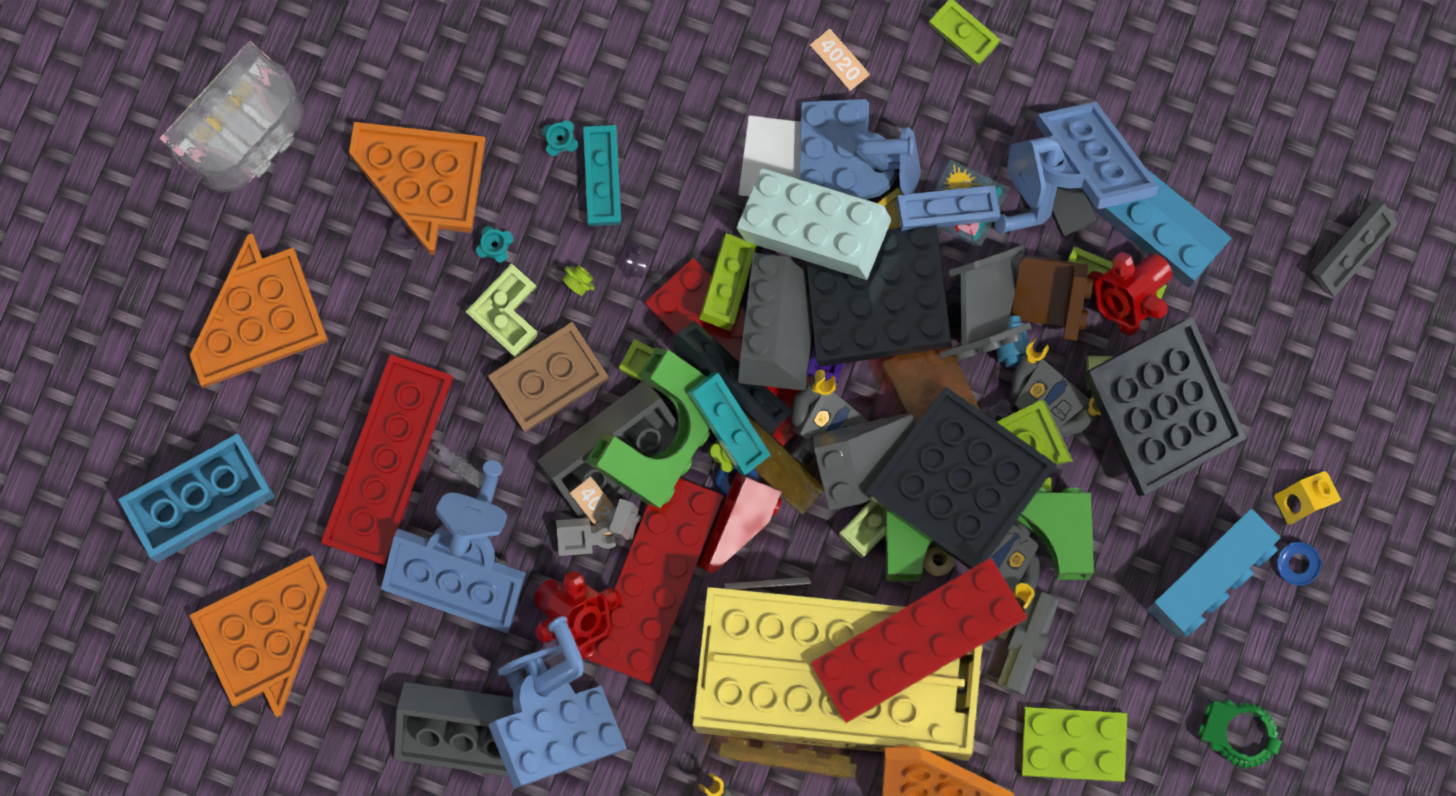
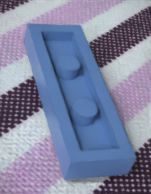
[896,185,1001,231]

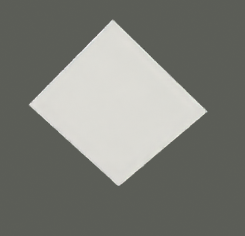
[739,116,801,196]
[724,577,811,589]

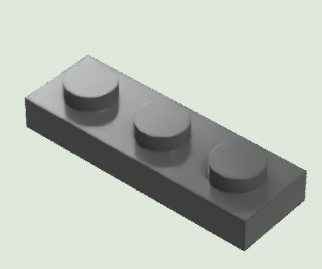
[1311,199,1398,297]

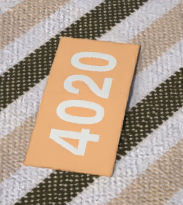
[810,29,870,91]
[570,476,614,536]

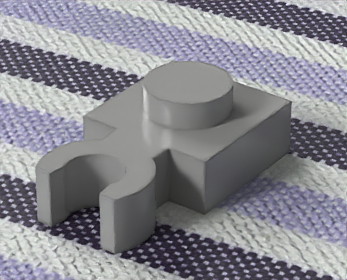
[607,499,642,541]
[556,518,616,556]

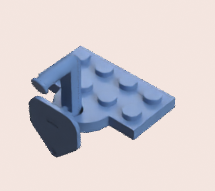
[800,99,921,200]
[995,102,1159,234]
[381,460,526,633]
[488,616,627,789]

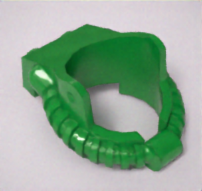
[1197,700,1282,768]

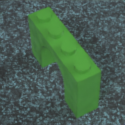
[585,348,710,508]

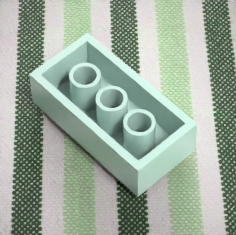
[737,168,891,280]

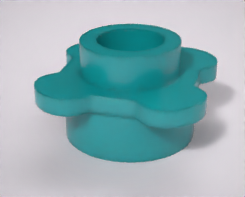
[542,120,578,156]
[476,226,513,263]

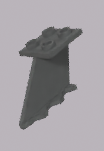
[939,245,1032,361]

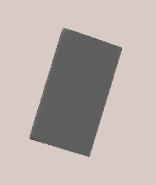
[1052,187,1096,237]

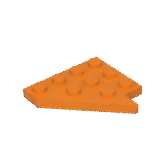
[190,233,328,388]
[190,555,328,718]
[881,744,1014,796]

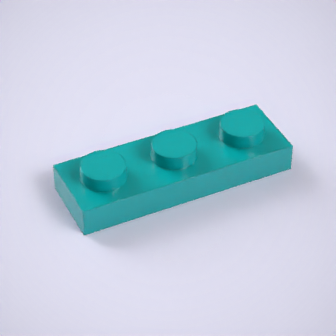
[583,125,621,226]
[687,372,771,475]

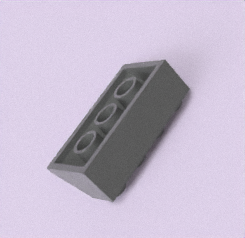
[738,253,813,391]
[537,381,678,519]
[394,682,515,776]

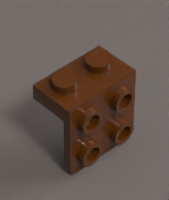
[1012,256,1093,341]

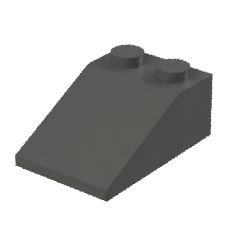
[813,412,915,511]

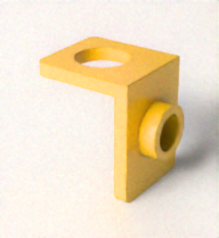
[1274,471,1341,525]

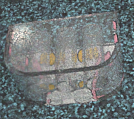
[159,41,304,192]

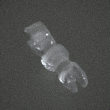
[428,442,484,488]

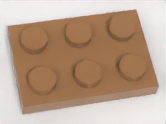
[488,322,609,433]

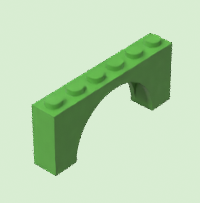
[884,488,1094,581]

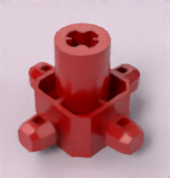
[1088,252,1173,336]
[534,571,621,659]

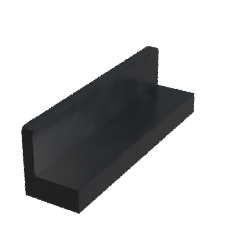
[672,320,792,437]

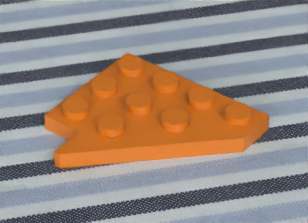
[349,122,486,255]

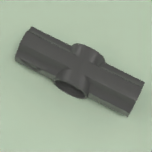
[996,590,1060,695]

